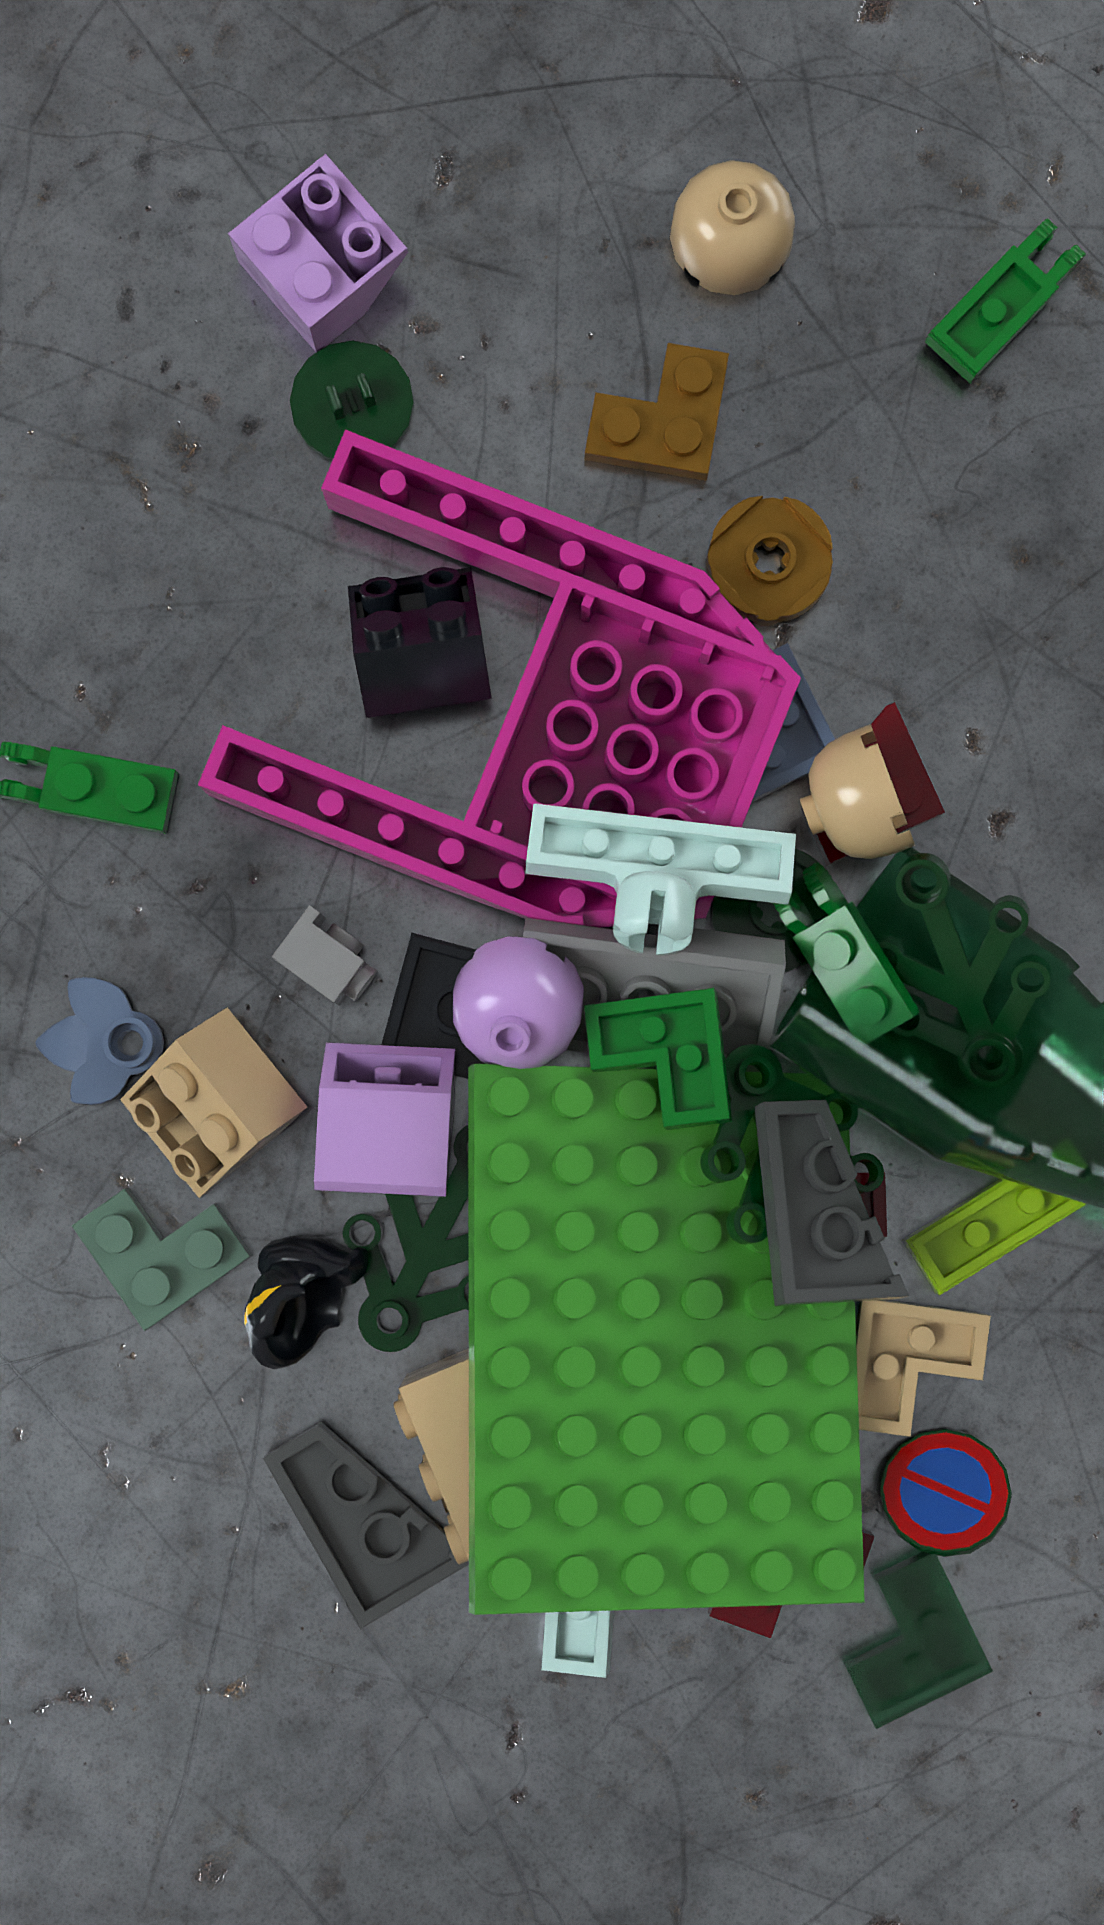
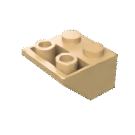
[120,1007,307,1198]

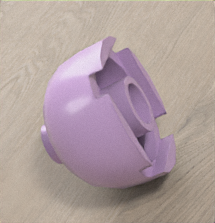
[453,936,584,1069]

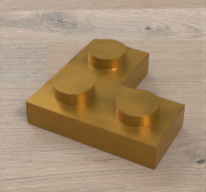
[584,343,729,481]

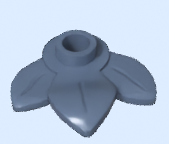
[35,977,164,1105]

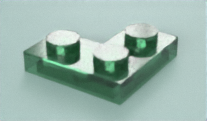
[844,1552,993,1729]

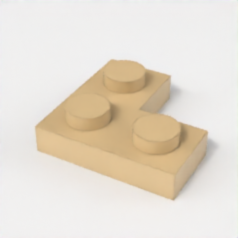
[856,1300,991,1437]

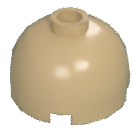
[670,160,795,295]
[800,724,915,859]

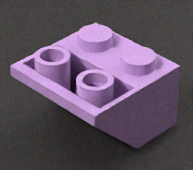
[228,154,408,352]
[314,1043,455,1197]

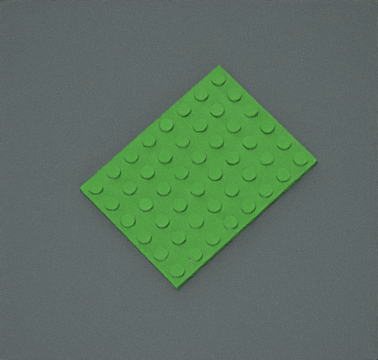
[468,1064,865,1615]

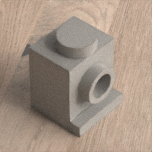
[272,905,377,1006]

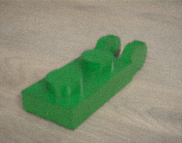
[925,218,1086,383]
[0,741,179,834]
[772,862,919,1048]

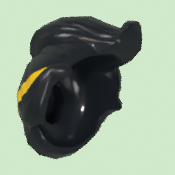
[244,1235,368,1370]

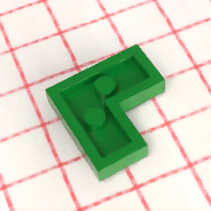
[584,988,732,1130]

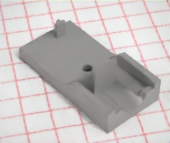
[523,918,786,1072]

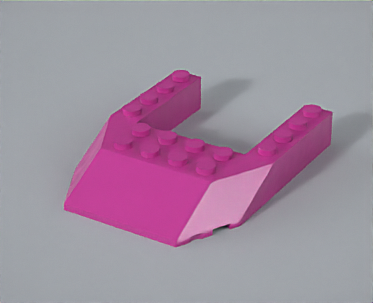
[198,429,801,928]

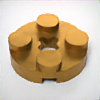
[706,496,833,626]

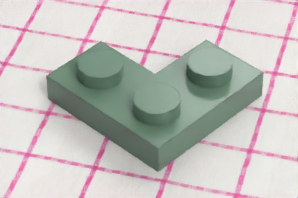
[72,1188,253,1331]

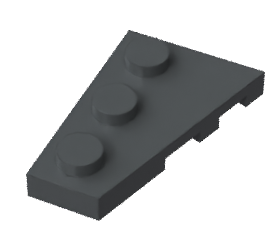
[755,1100,909,1306]
[263,1422,469,1629]

